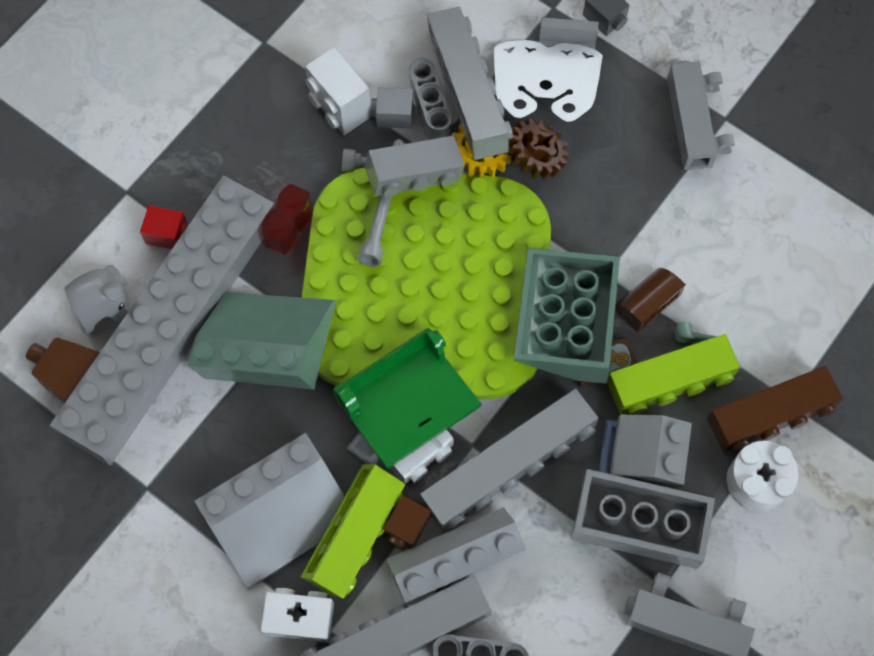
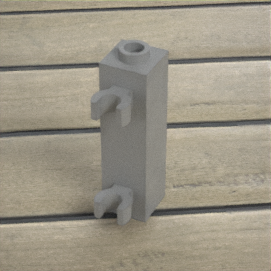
[667,60,735,170]
[623,572,755,656]

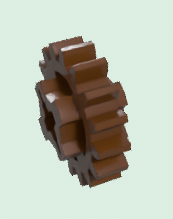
[507,118,569,180]

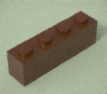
[707,365,843,453]

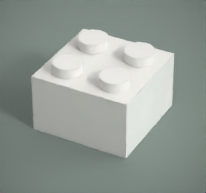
[305,47,372,135]

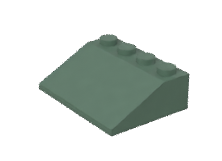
[514,248,620,384]
[187,292,336,390]

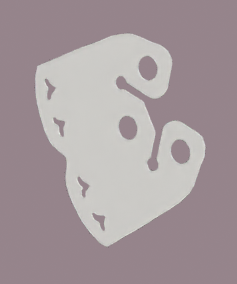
[494,40,603,122]

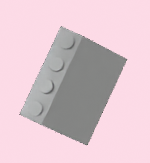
[194,433,345,590]

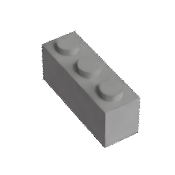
[364,135,465,197]

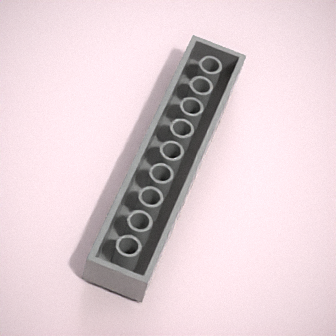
[49,175,278,466]

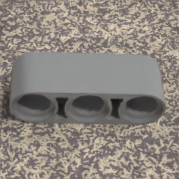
[409,58,452,140]
[433,635,529,656]

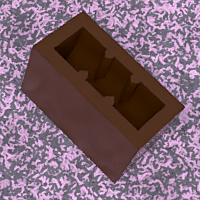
[615,268,686,333]

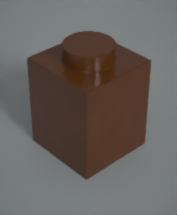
[384,495,431,550]

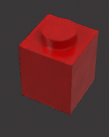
[140,205,189,249]

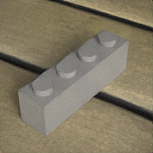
[386,507,525,603]

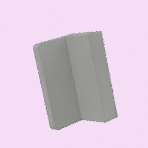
[539,17,599,59]

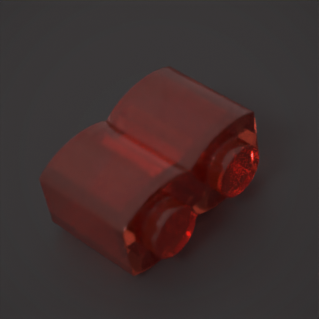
[261,183,312,255]

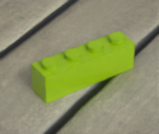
[607,334,740,415]
[301,464,405,599]

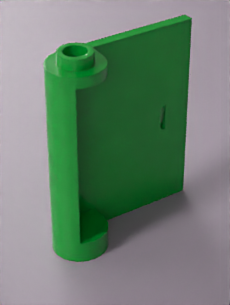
[332,328,482,470]

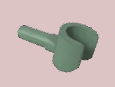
[674,322,717,344]

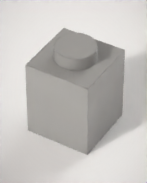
[371,87,413,129]

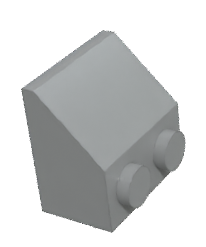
[610,414,692,489]

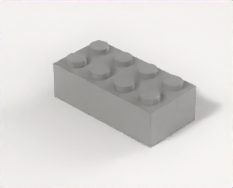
[571,469,715,569]

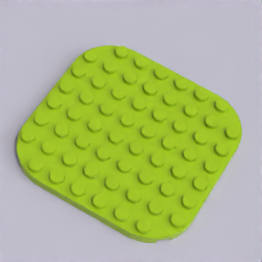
[302,167,551,400]

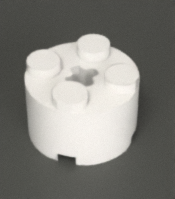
[726,441,799,512]

